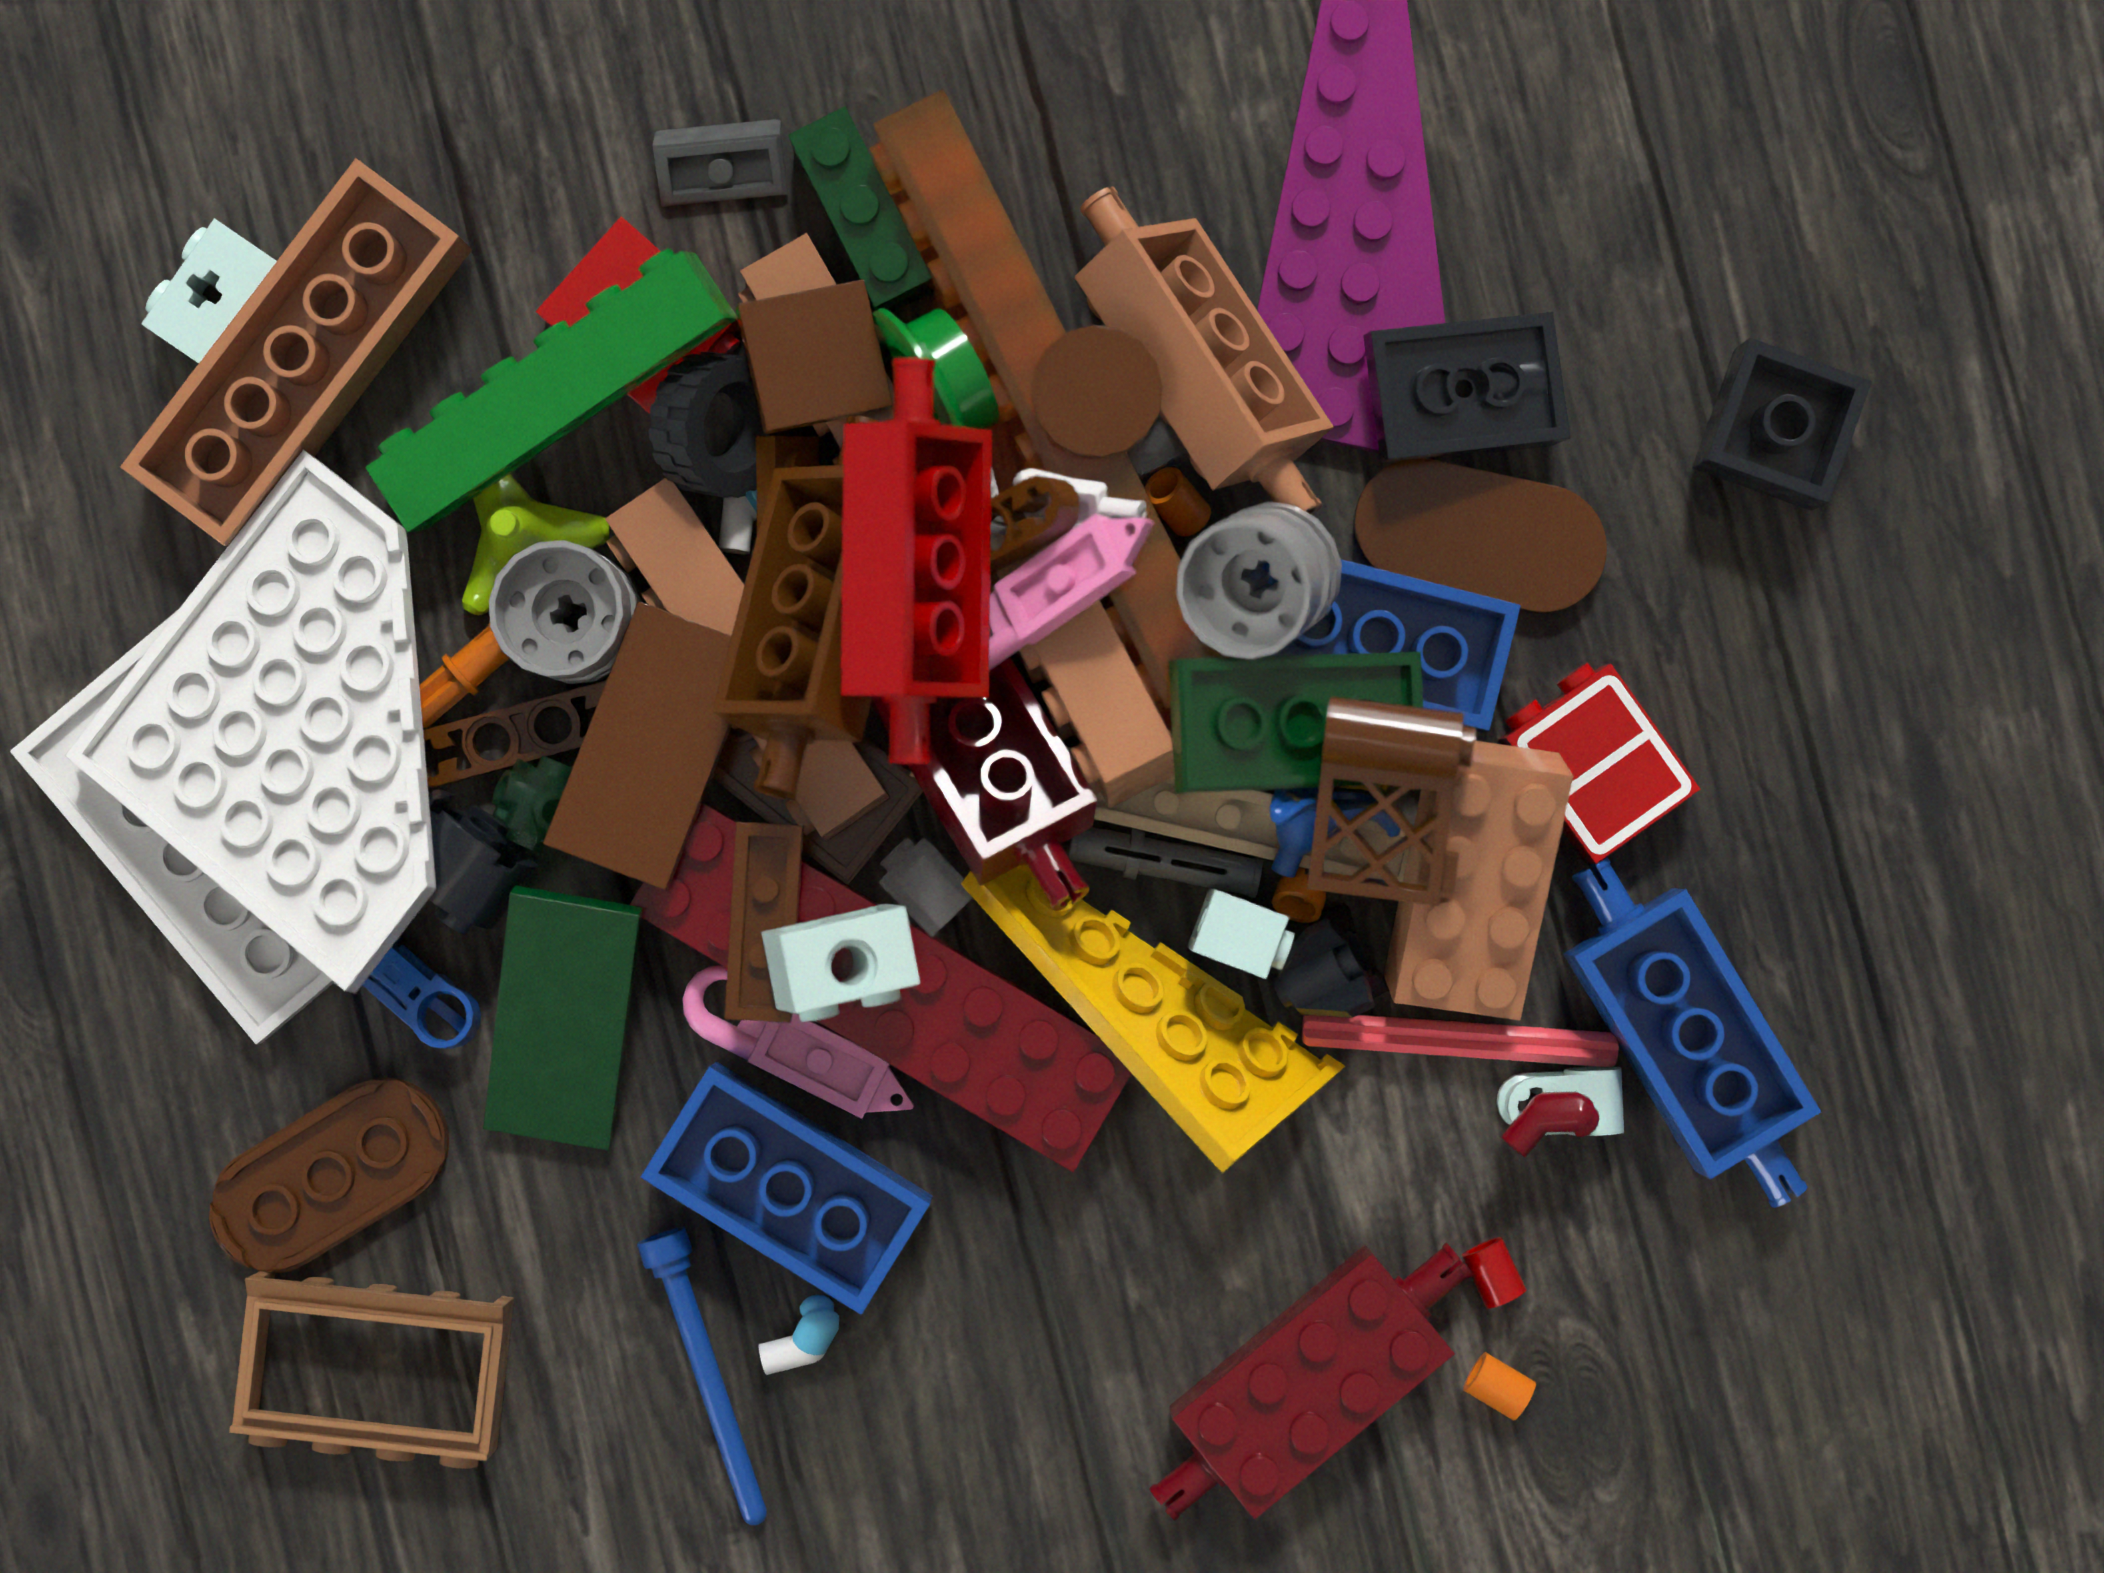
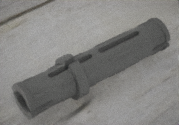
[1068,827,1263,898]

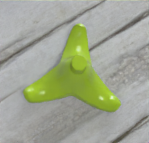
[462,474,610,615]

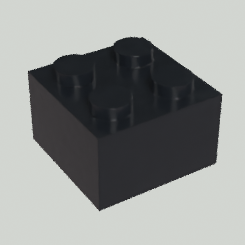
[1692,338,1872,511]

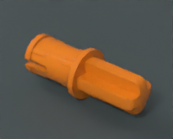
[419,623,510,728]

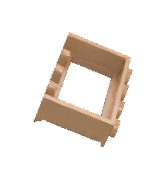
[229,1271,514,1468]

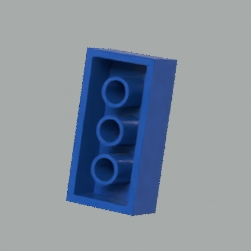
[1260,559,1521,733]
[641,1062,933,1315]

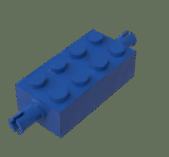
[1563,856,1821,1208]

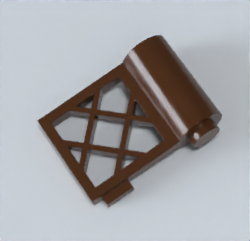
[1307,696,1476,906]

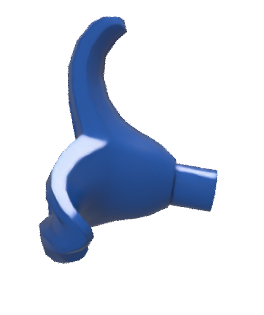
[1269,787,1401,877]

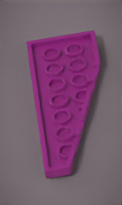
[1257,0,1445,454]

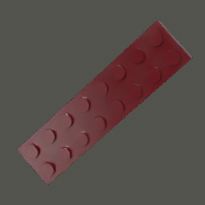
[630,800,1132,1173]

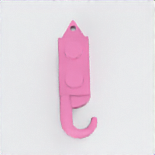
[989,513,1153,670]
[682,965,914,1119]

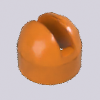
[1272,867,1326,923]

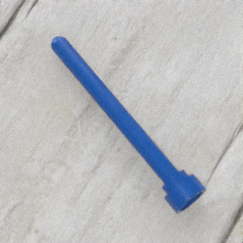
[636,1226,767,1525]

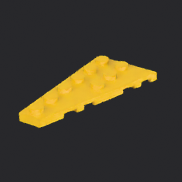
[961,865,1345,1173]

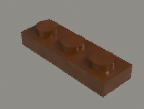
[724,822,804,1023]

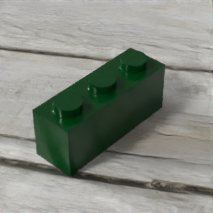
[788,106,935,313]

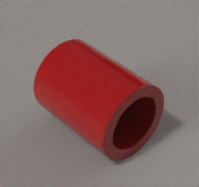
[1461,1237,1527,1309]

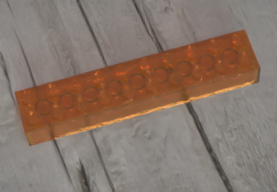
[869,89,1228,714]

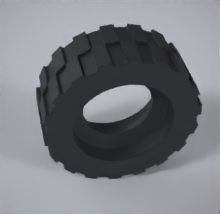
[649,352,787,498]

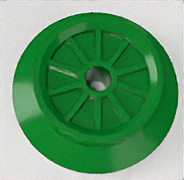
[872,308,999,430]

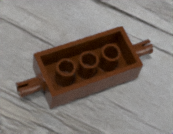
[712,416,879,799]

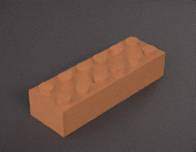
[120,158,472,547]

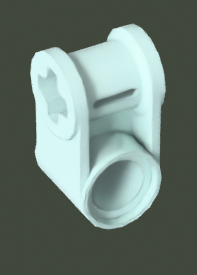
[1496,1066,1624,1136]

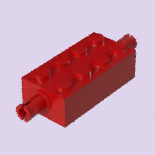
[840,358,992,763]

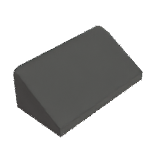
[653,119,788,207]

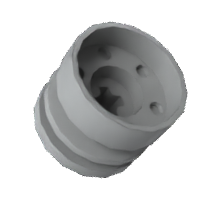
[1176,502,1342,659]
[489,540,644,685]

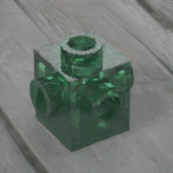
[492,755,572,853]

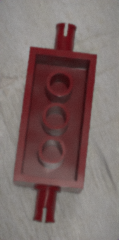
[871,626,1098,911]
[1149,1242,1473,1521]

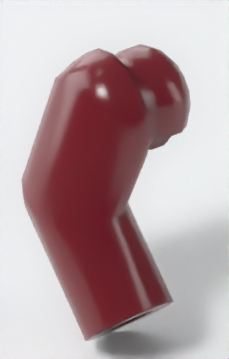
[1500,1091,1600,1158]

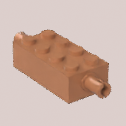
[1074,186,1334,515]

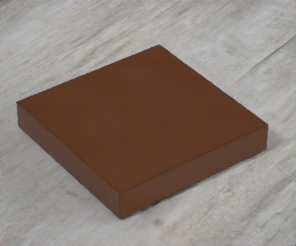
[735,279,893,434]

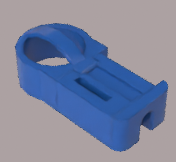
[362,937,481,1049]

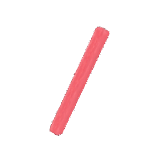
[1301,1015,1619,1067]

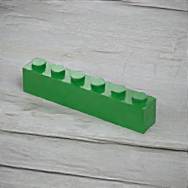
[365,248,738,533]

